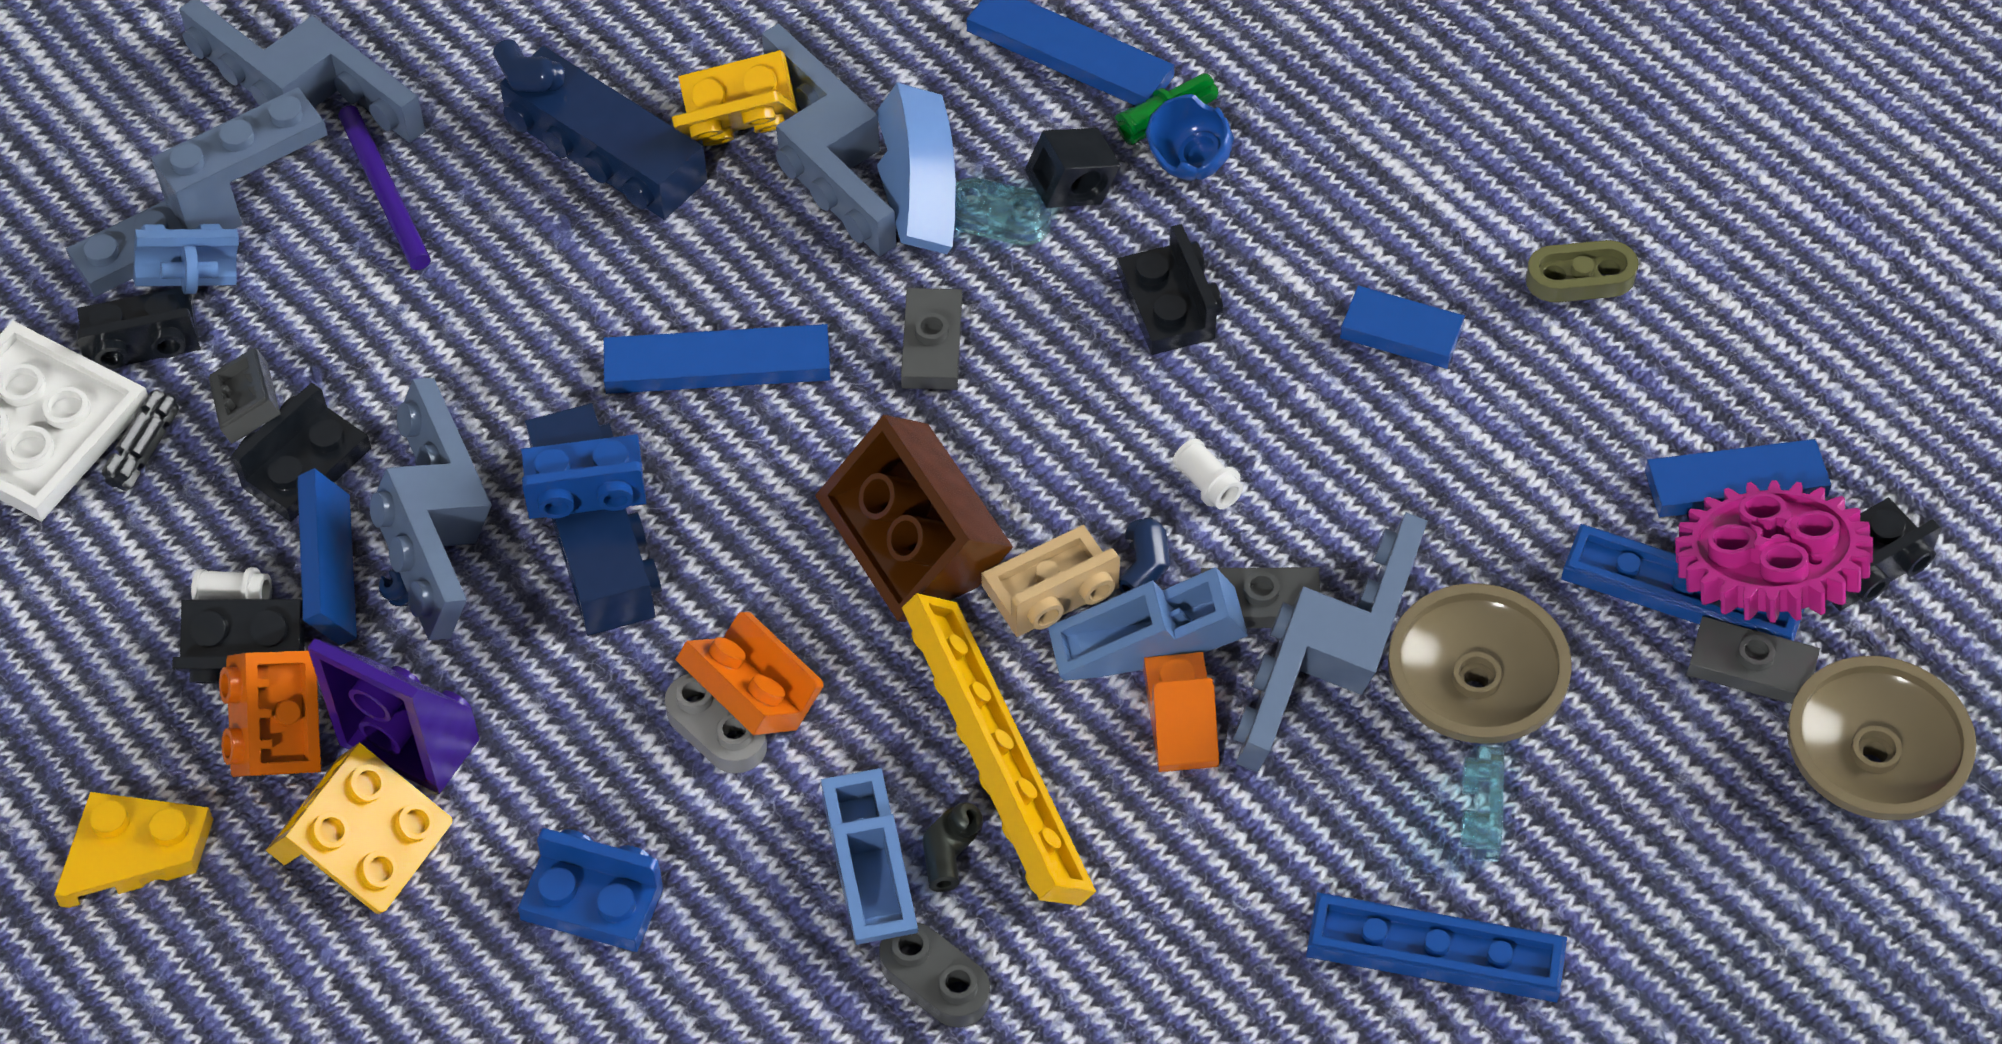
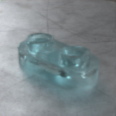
[954,178,1051,245]
[1460,746,1504,862]

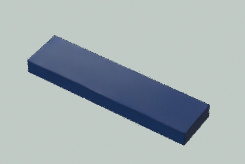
[966,0,1175,106]
[604,324,831,394]
[1561,524,1805,641]
[1306,892,1567,1003]

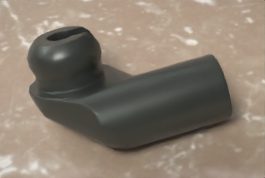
[922,802,983,892]

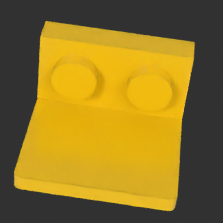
[672,50,798,146]
[265,742,452,914]

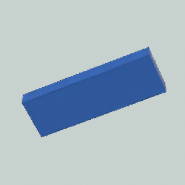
[1645,439,1831,518]
[297,468,357,645]

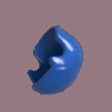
[1145,94,1234,181]

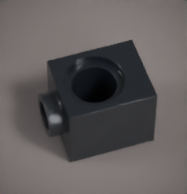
[1024,128,1121,208]

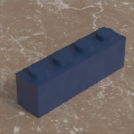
[499,46,707,220]
[525,403,662,636]

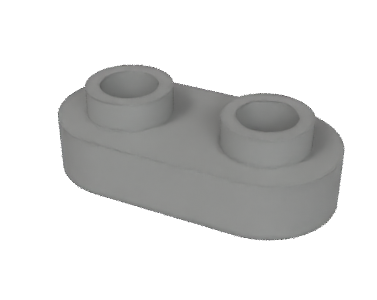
[665,674,767,773]

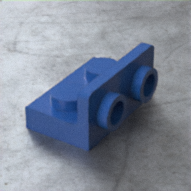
[521,434,647,519]
[518,828,664,952]

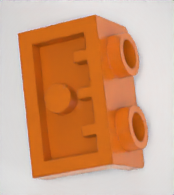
[675,612,824,735]
[219,651,321,777]

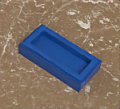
[1340,285,1465,369]

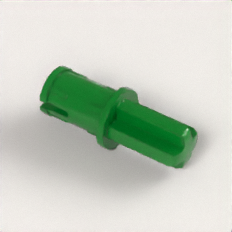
[1115,73,1219,145]

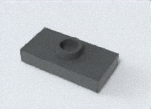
[901,288,962,390]
[208,348,281,444]
[1201,567,1320,628]
[1686,616,1820,704]

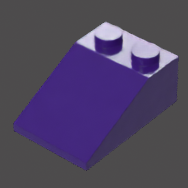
[307,638,480,794]

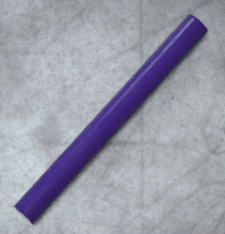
[338,105,431,270]

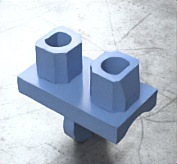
[133,224,239,294]

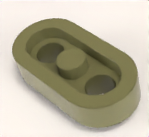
[1525,240,1639,303]

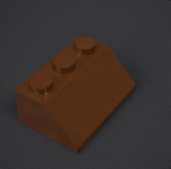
[815,414,1013,622]

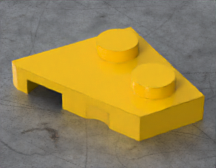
[54,792,214,908]

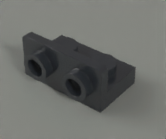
[1117,224,1223,355]
[76,287,201,369]
[232,383,372,522]
[1832,497,1942,611]
[172,599,305,684]

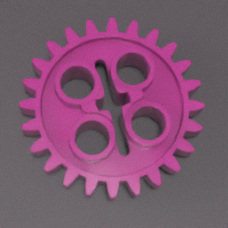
[1675,480,1873,622]

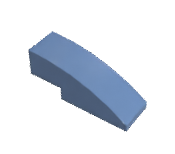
[876,83,956,254]
[1048,567,1248,681]
[821,768,918,945]

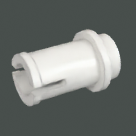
[1173,438,1243,509]
[191,567,272,600]

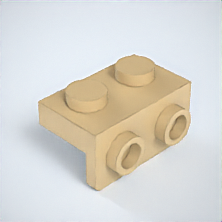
[982,524,1120,637]

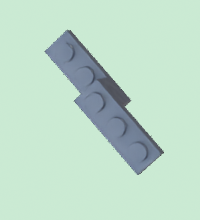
[179,0,426,143]
[762,23,897,257]
[66,87,327,297]
[370,378,492,640]
[1233,512,1428,772]

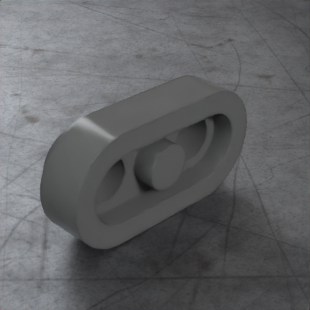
[879,922,990,1028]

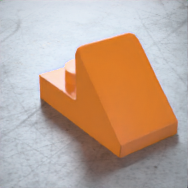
[1143,652,1219,772]

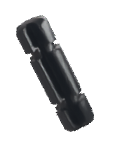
[102,390,179,491]

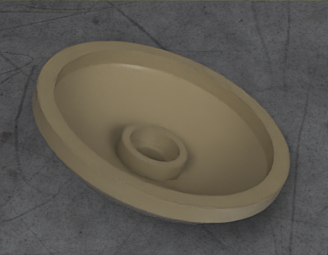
[1388,583,1572,744]
[1787,656,1976,820]

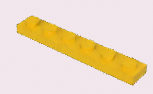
[902,593,1096,906]

